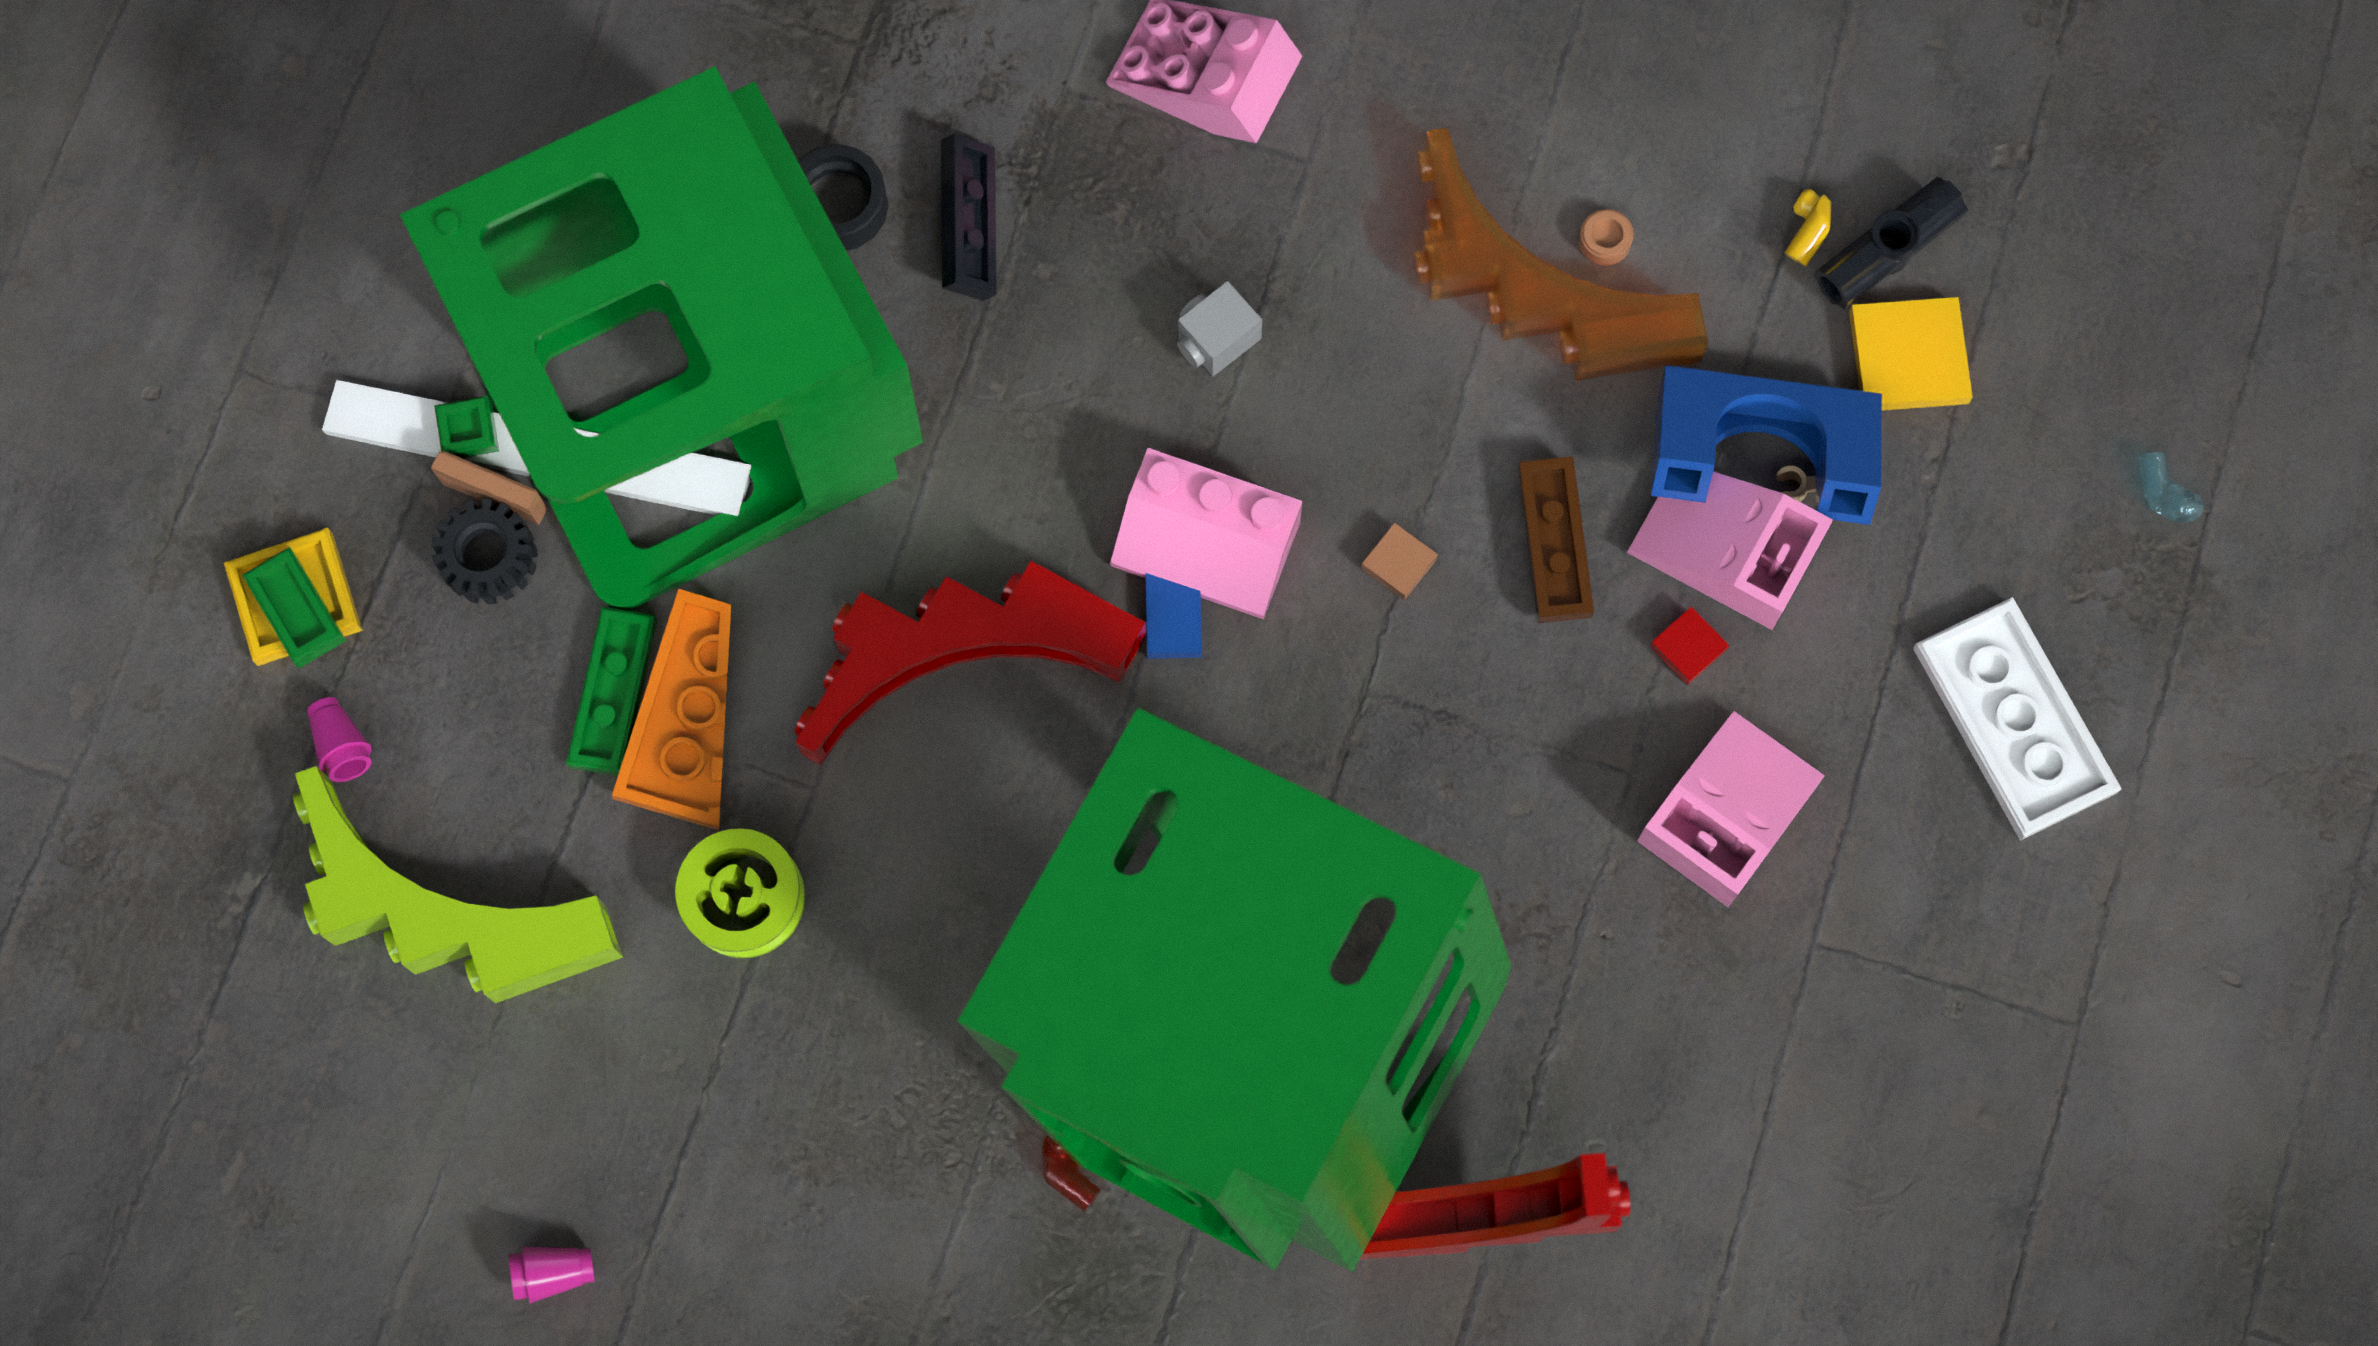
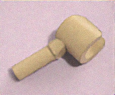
[1776,466,1816,502]

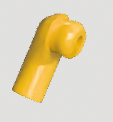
[1784,189,1832,267]

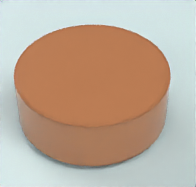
[1579,209,1634,266]

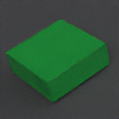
[434,395,499,458]

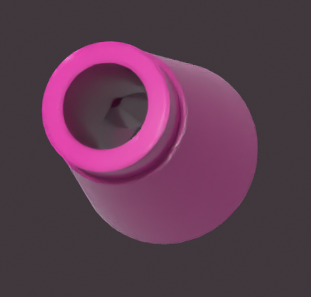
[307,697,372,782]
[508,1246,595,1304]

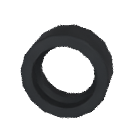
[798,144,889,251]

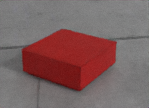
[1650,606,1730,686]

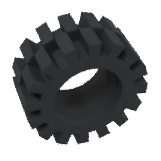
[431,498,538,605]

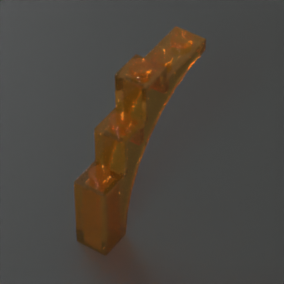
[1414,127,1708,381]

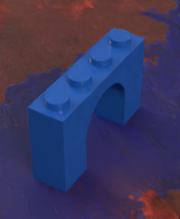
[1651,365,1882,525]

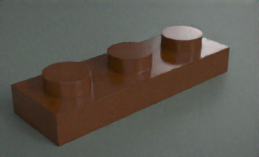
[1517,456,1594,623]

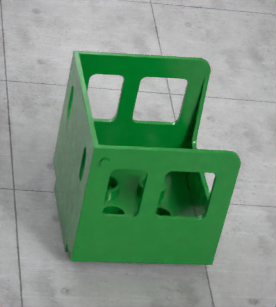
[399,66,923,610]
[957,708,1511,1273]

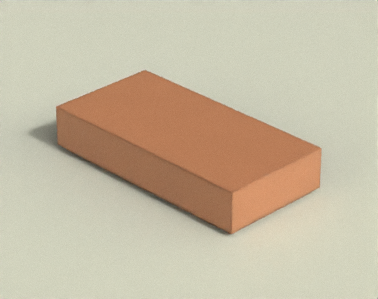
[431,451,547,525]

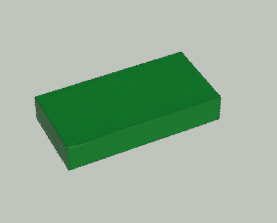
[242,547,347,669]

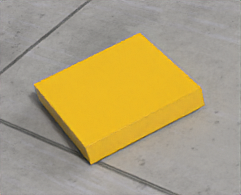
[1849,297,1973,411]
[224,528,363,666]

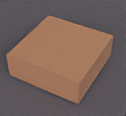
[1361,523,1438,601]

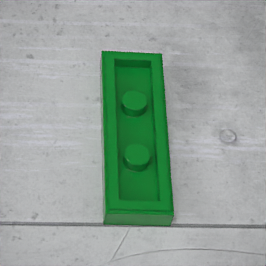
[566,607,658,776]

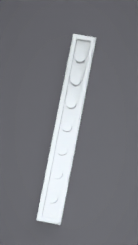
[322,380,751,516]

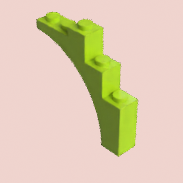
[293,766,623,1004]

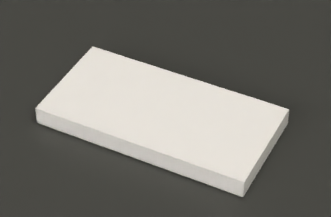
[1913,597,2122,841]

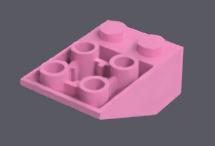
[1106,0,1302,143]
[1627,471,1833,630]
[1637,711,1825,907]

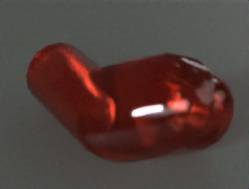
[1042,1135,1101,1212]

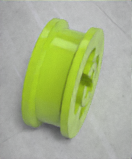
[675,828,805,958]

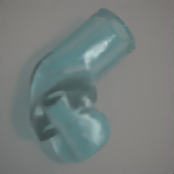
[2138,452,2203,523]

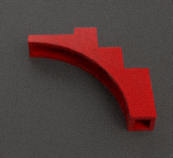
[794,561,1147,765]
[1329,1153,1630,1262]

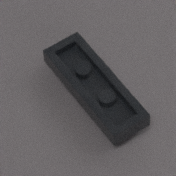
[941,133,997,301]

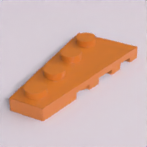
[612,589,731,831]

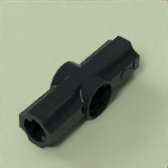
[1814,176,1968,309]

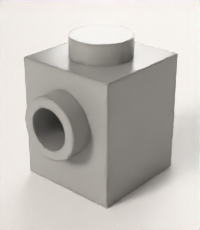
[1177,281,1262,377]

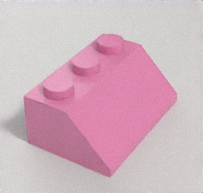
[1110,448,1302,620]

